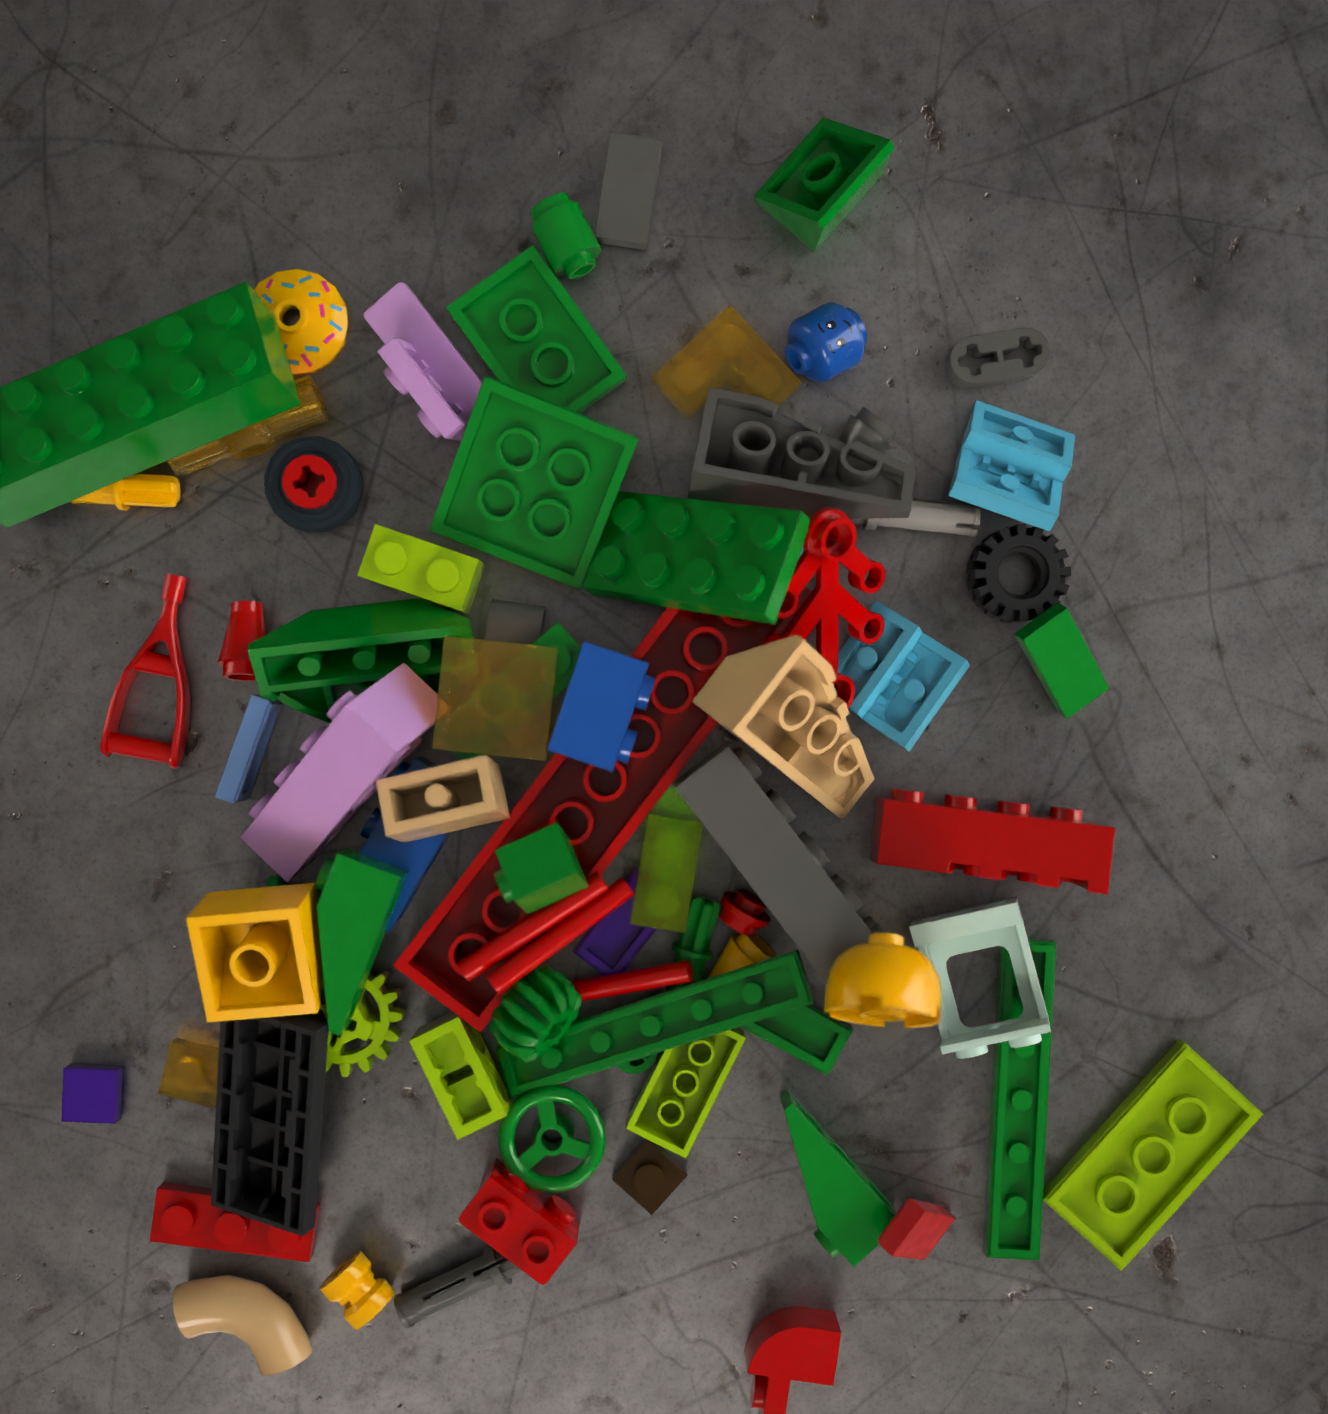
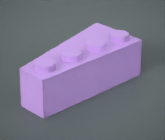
[240,663,451,883]

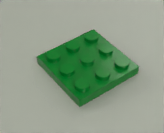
[429,376,639,590]

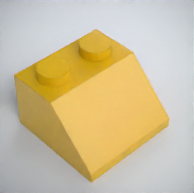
[186,882,323,1022]

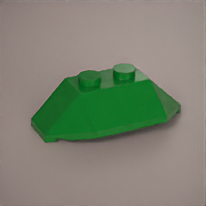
[248,598,478,723]

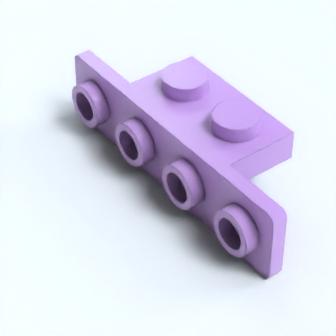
[364,282,483,442]

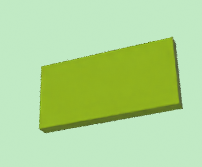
[1043,1039,1263,1271]

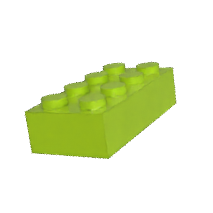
[626,1028,746,1159]

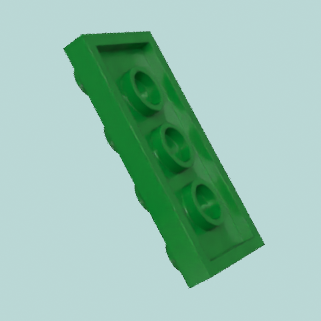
[582,491,810,624]

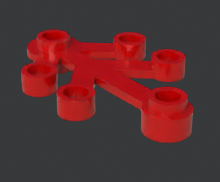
[763,507,886,708]

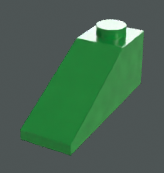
[315,848,409,1036]
[780,1090,897,1267]

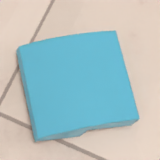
[948,400,1075,532]
[838,600,970,752]

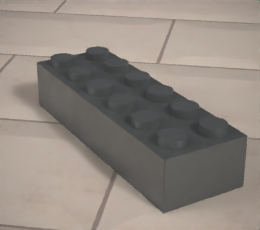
[673,744,915,1055]

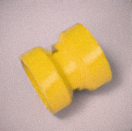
[319,1250,396,1330]

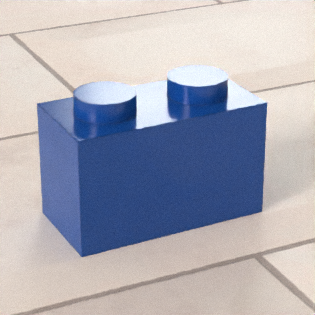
[547,642,656,772]

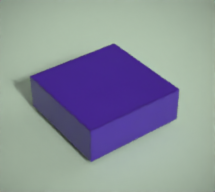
[61,1064,123,1124]

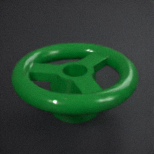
[498,1085,606,1193]

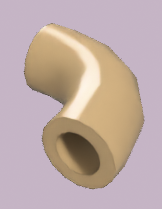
[172,1274,312,1376]

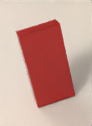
[877,1198,956,1260]

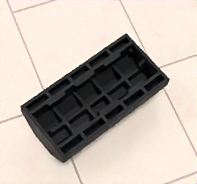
[211,1007,328,1237]

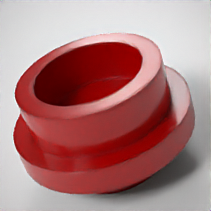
[718,889,771,937]

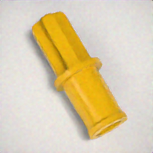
[70,474,181,511]

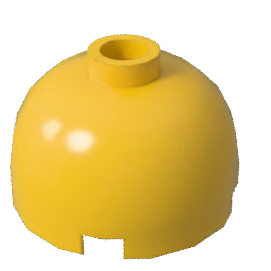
[824,933,941,1028]

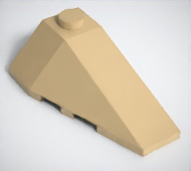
[692,635,874,821]

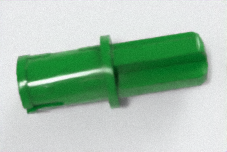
[664,895,720,992]

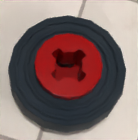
[264,436,362,533]

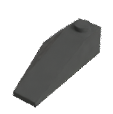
[688,387,915,519]

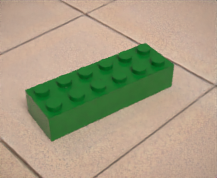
[0,281,301,528]

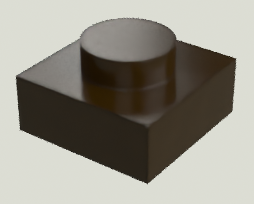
[612,1138,687,1215]

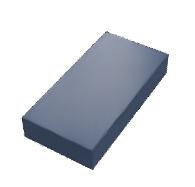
[215,694,283,803]

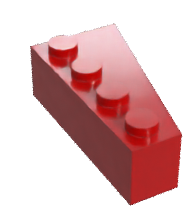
[869,788,1116,895]

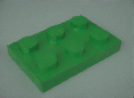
[446,245,627,414]

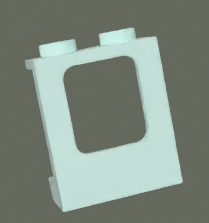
[909,897,1051,1059]

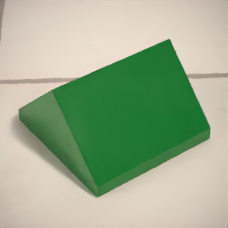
[754,117,895,252]

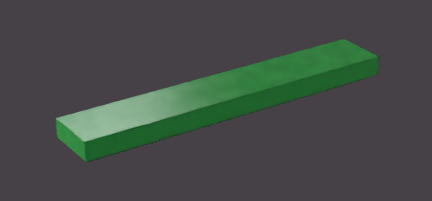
[983,938,1056,1261]
[495,950,816,1100]

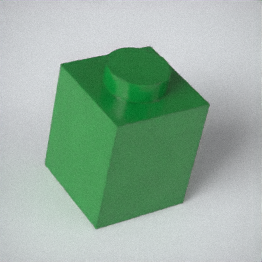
[494,822,589,914]

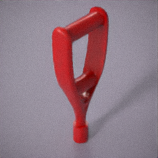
[100,574,191,769]

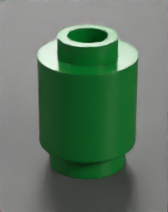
[530,193,602,280]

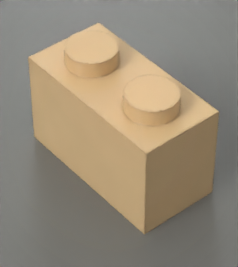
[376,755,510,843]

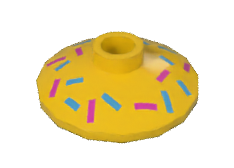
[254,269,349,376]

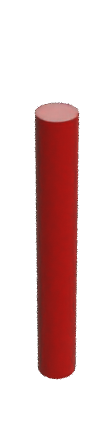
[457,871,609,981]
[486,877,635,995]
[571,960,694,1001]

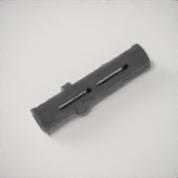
[394,1246,523,1328]

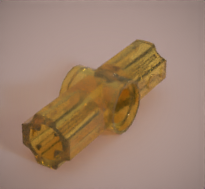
[167,374,329,476]

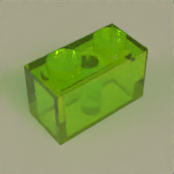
[629,814,703,933]

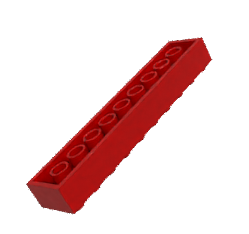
[393,586,812,1033]

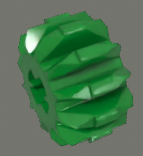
[489,965,582,1062]

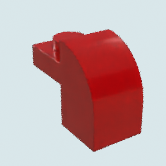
[744,1306,841,1414]

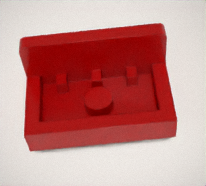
[459,1158,580,1285]

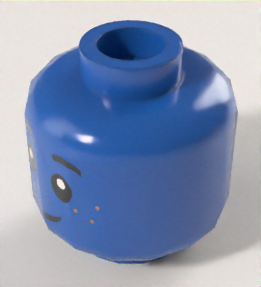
[785,302,867,383]

